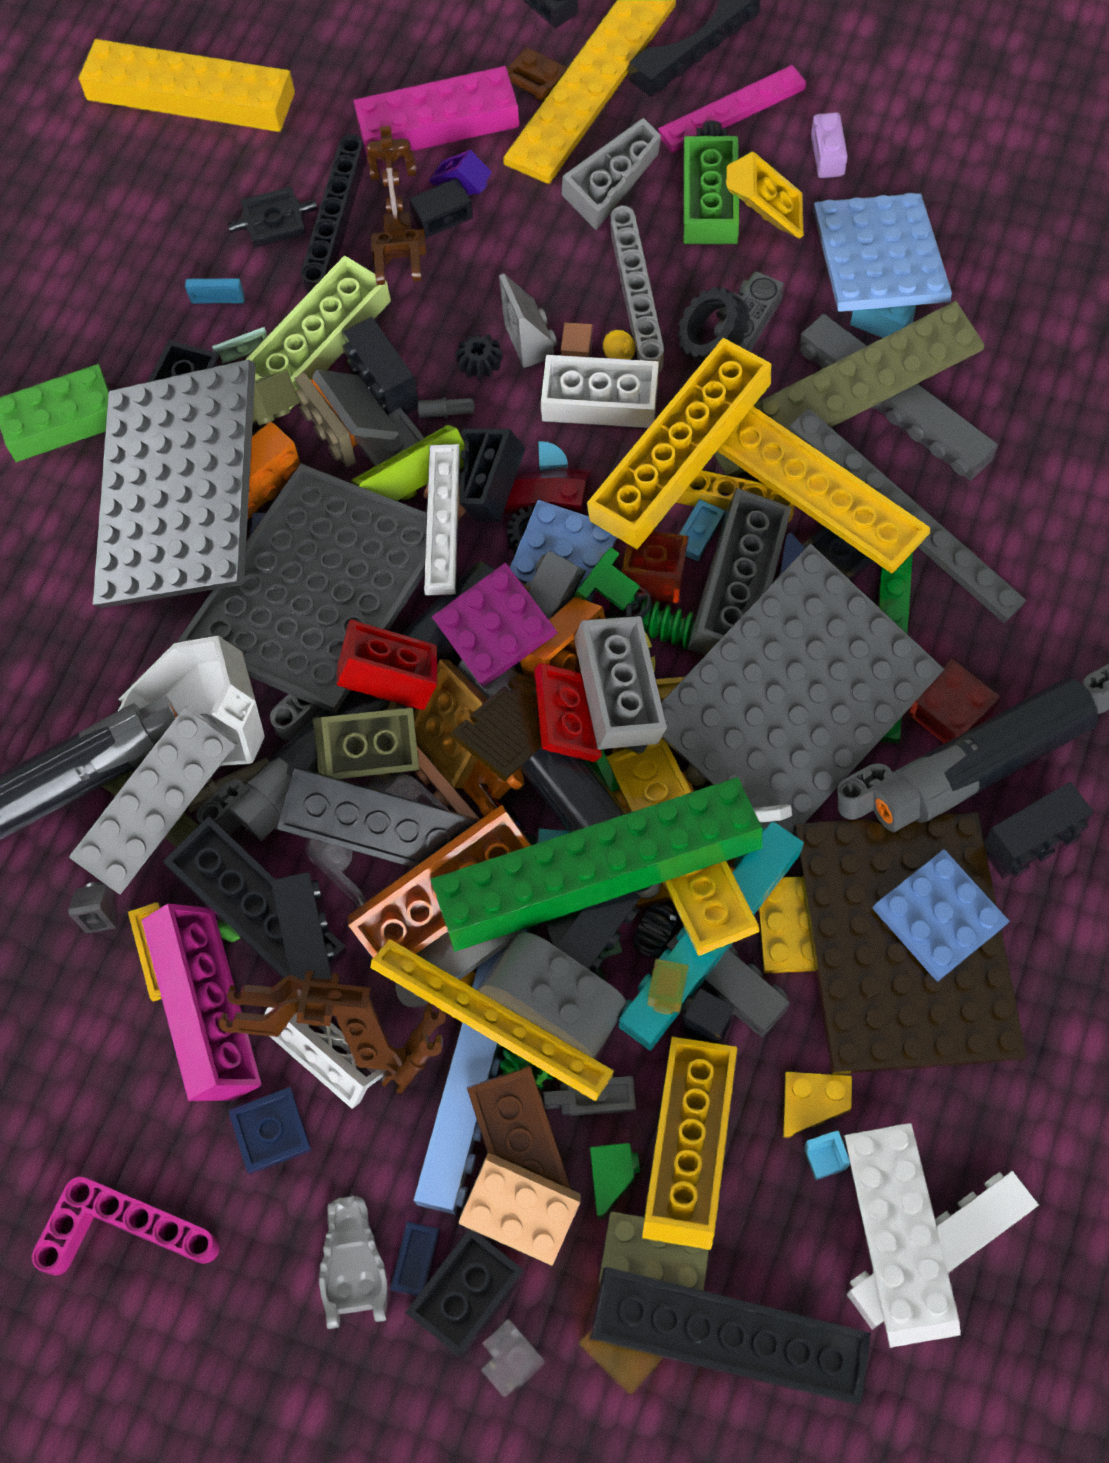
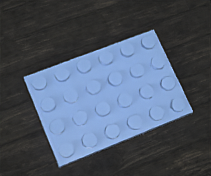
[814,193,952,311]

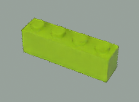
[351,425,465,501]

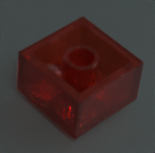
[621,531,689,603]
[908,659,1000,744]

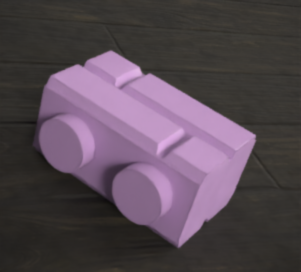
[811,113,847,178]

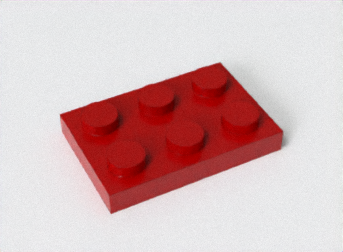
[534,663,602,762]

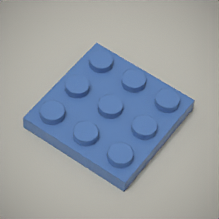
[510,500,617,603]
[873,849,1010,982]

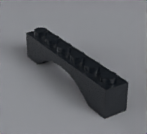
[629,0,760,97]

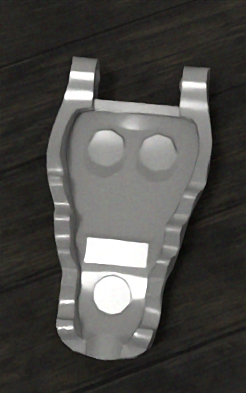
[319,1196,388,1329]

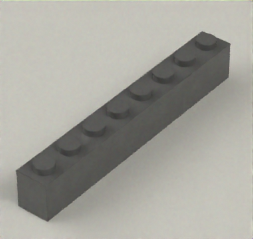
[799,313,998,481]

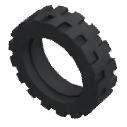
[677,287,750,363]

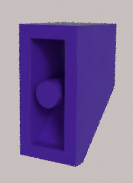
[429,149,492,196]

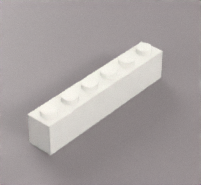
[847,1171,1039,1329]

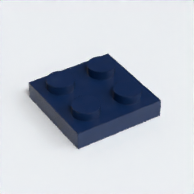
[228,1087,312,1174]

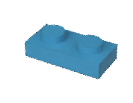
[673,499,725,562]

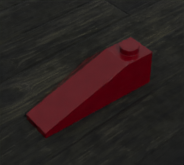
[503,468,591,515]

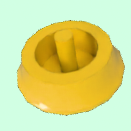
[603,330,635,360]

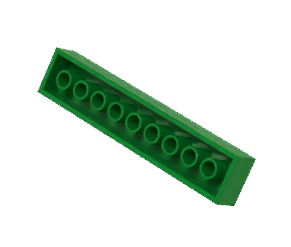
[431,777,762,952]

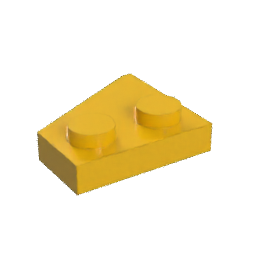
[783,1072,852,1138]

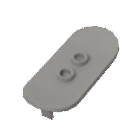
[395,929,524,1008]

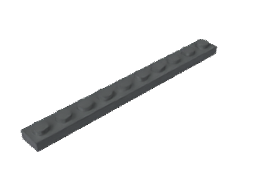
[788,408,1027,624]

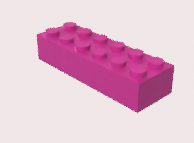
[353,66,519,159]
[142,904,262,1101]

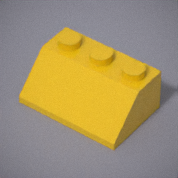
[726,151,803,238]

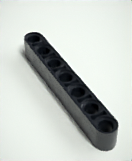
[301,134,366,294]

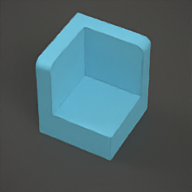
[803,1130,850,1180]

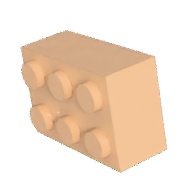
[459,1152,580,1266]

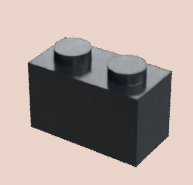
[409,178,473,239]

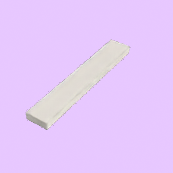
[424,444,460,595]

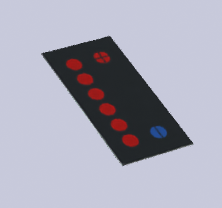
[479,783,527,831]

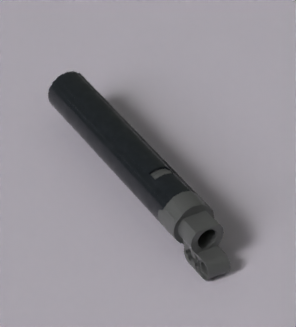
[196,562,496,841]

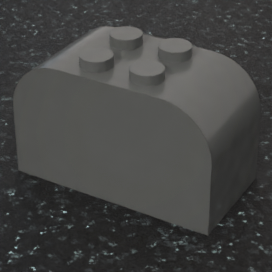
[477,932,627,1059]

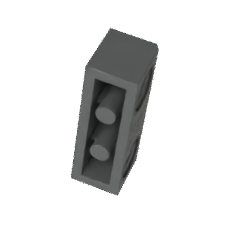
[714,272,784,352]

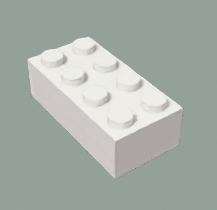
[541,355,659,428]

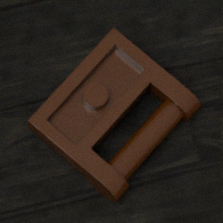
[506,47,568,102]

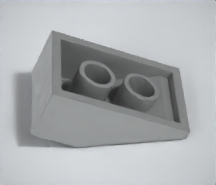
[499,274,557,368]

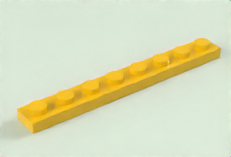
[370,939,614,1101]

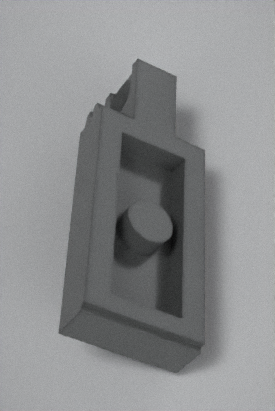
[544,1076,636,1116]

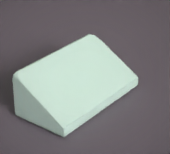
[212,327,267,364]

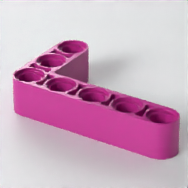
[32,1177,220,1276]

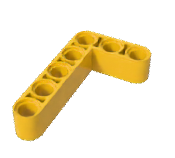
[675,470,796,522]

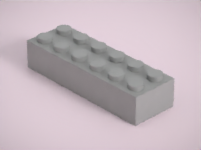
[69,706,237,894]

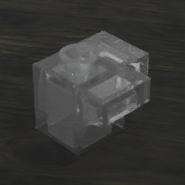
[481,1319,545,1398]

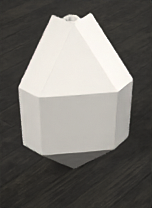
[118,636,265,766]

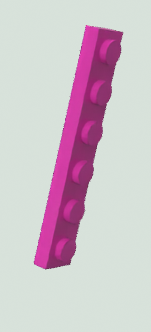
[658,65,806,153]

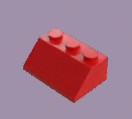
[336,619,438,710]

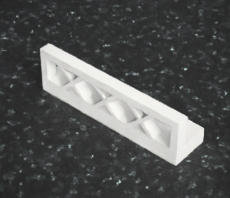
[264,1007,386,1109]

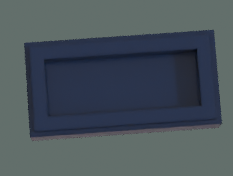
[390,1221,441,1296]

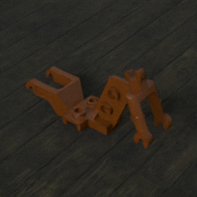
[366,126,426,285]
[219,970,446,1093]

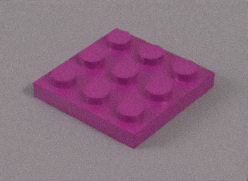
[432,562,558,688]

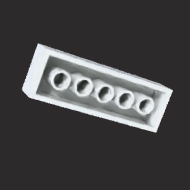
[844,1123,961,1347]

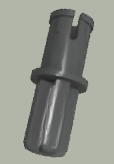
[418,396,474,419]

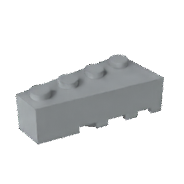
[561,118,661,230]

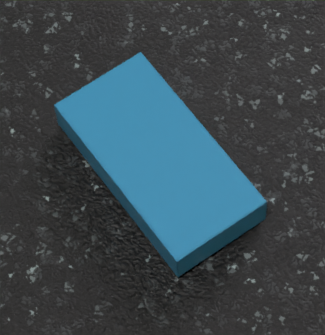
[185,279,245,303]

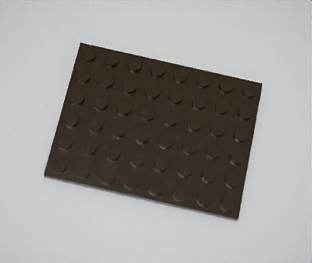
[793,812,1027,1075]

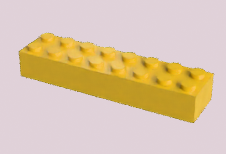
[79,39,295,132]
[587,338,771,550]

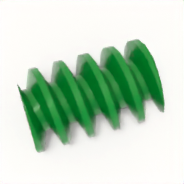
[638,597,695,650]

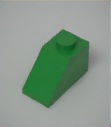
[590,1143,640,1220]

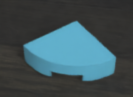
[538,441,568,471]

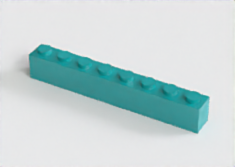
[619,821,804,1051]

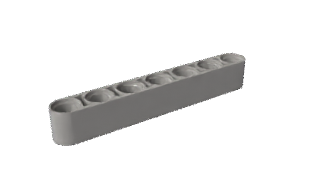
[611,206,664,373]

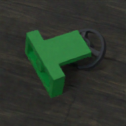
[570,547,652,618]

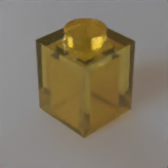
[648,959,689,1014]

